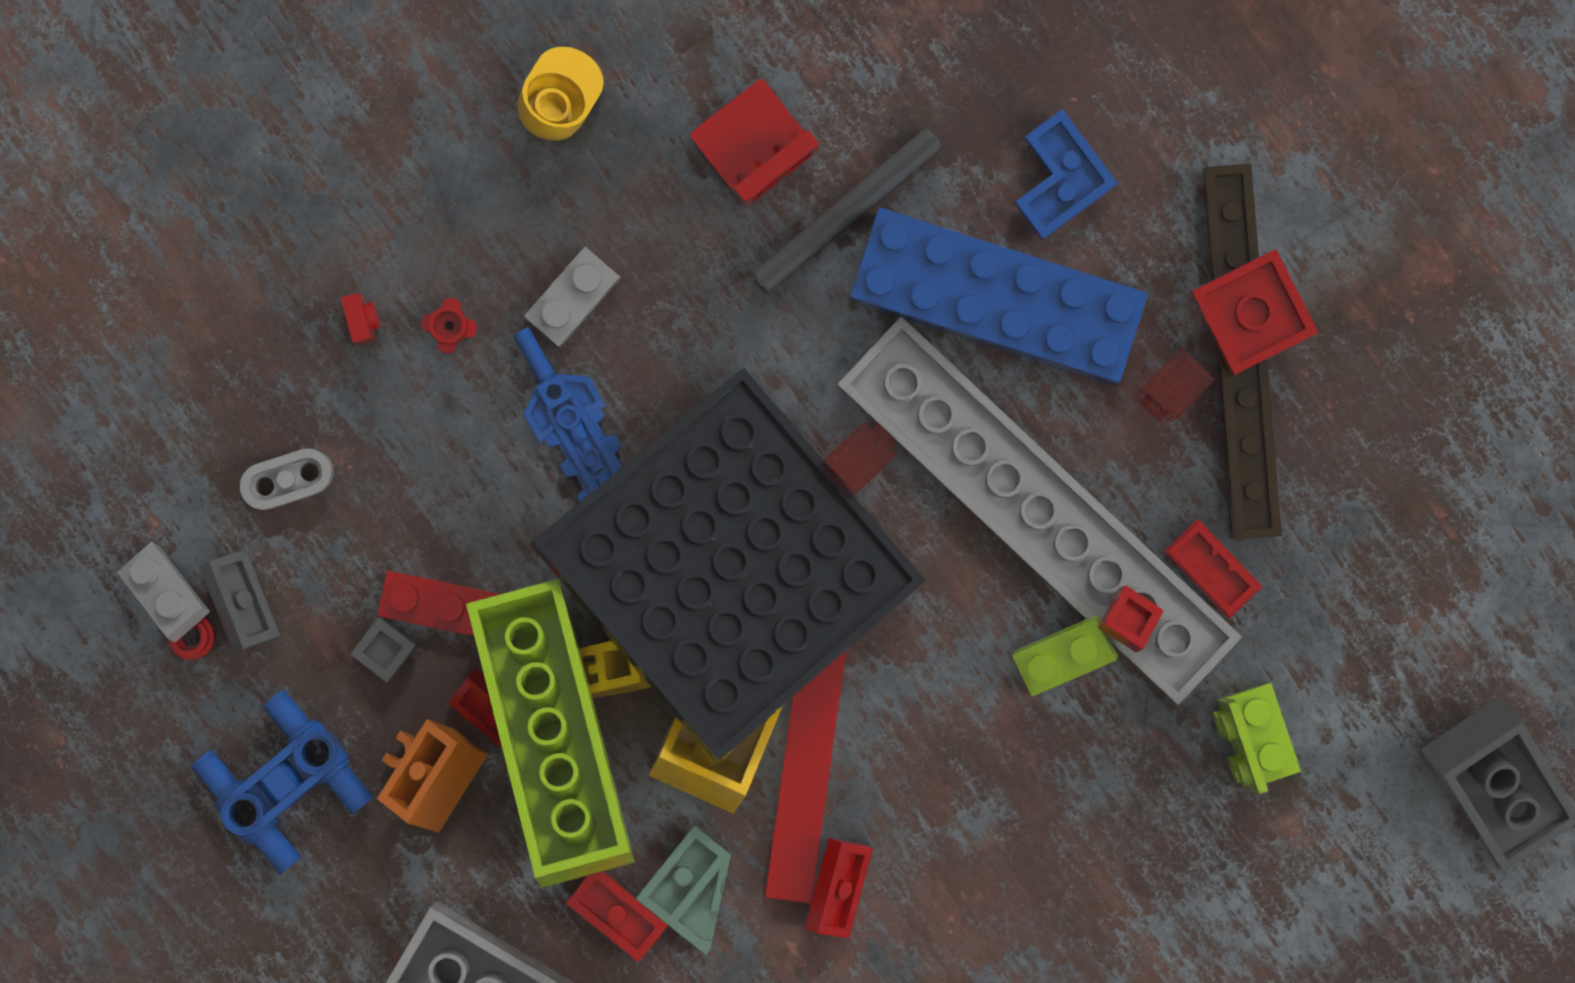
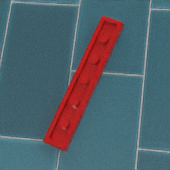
[765,651,846,904]

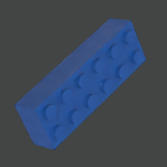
[849,207,1148,386]

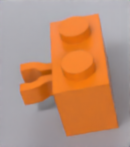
[377,719,488,833]

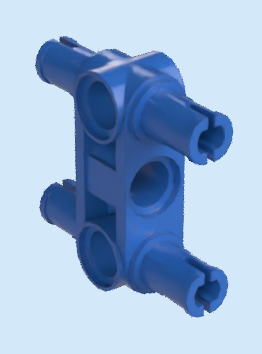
[190,690,373,875]

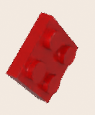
[1190,249,1319,376]

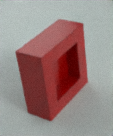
[341,293,381,346]
[1097,585,1164,652]

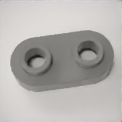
[240,449,334,510]

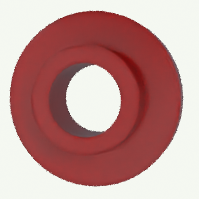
[167,617,215,660]

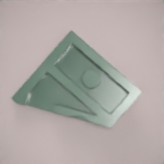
[636,824,731,955]

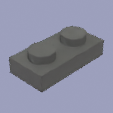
[199,549,280,653]

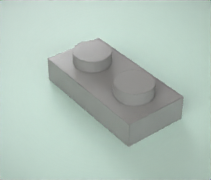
[524,247,621,348]
[117,541,210,643]

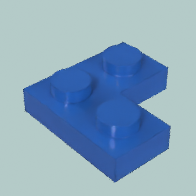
[1014,109,1118,241]

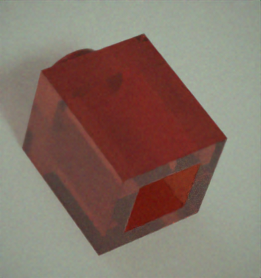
[1137,347,1215,422]
[823,422,897,495]

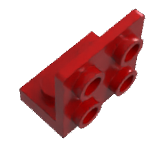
[690,79,820,208]

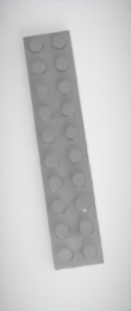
[837,316,1242,705]

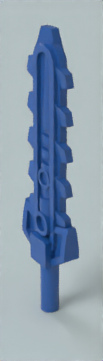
[513,327,622,502]

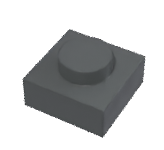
[350,617,418,683]

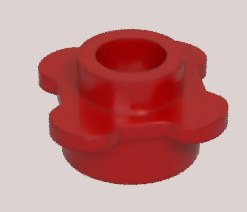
[421,298,477,354]

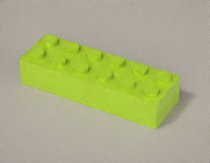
[466,579,635,888]

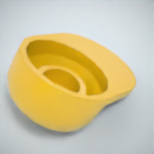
[517,47,604,141]

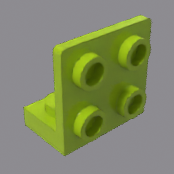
[1213,682,1301,795]

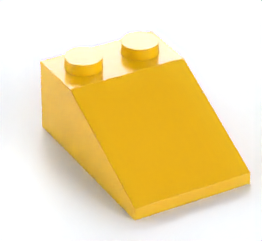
[648,707,782,814]

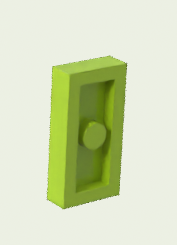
[1012,614,1118,697]

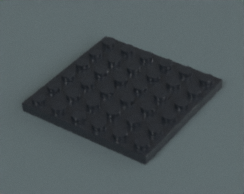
[530,368,926,763]

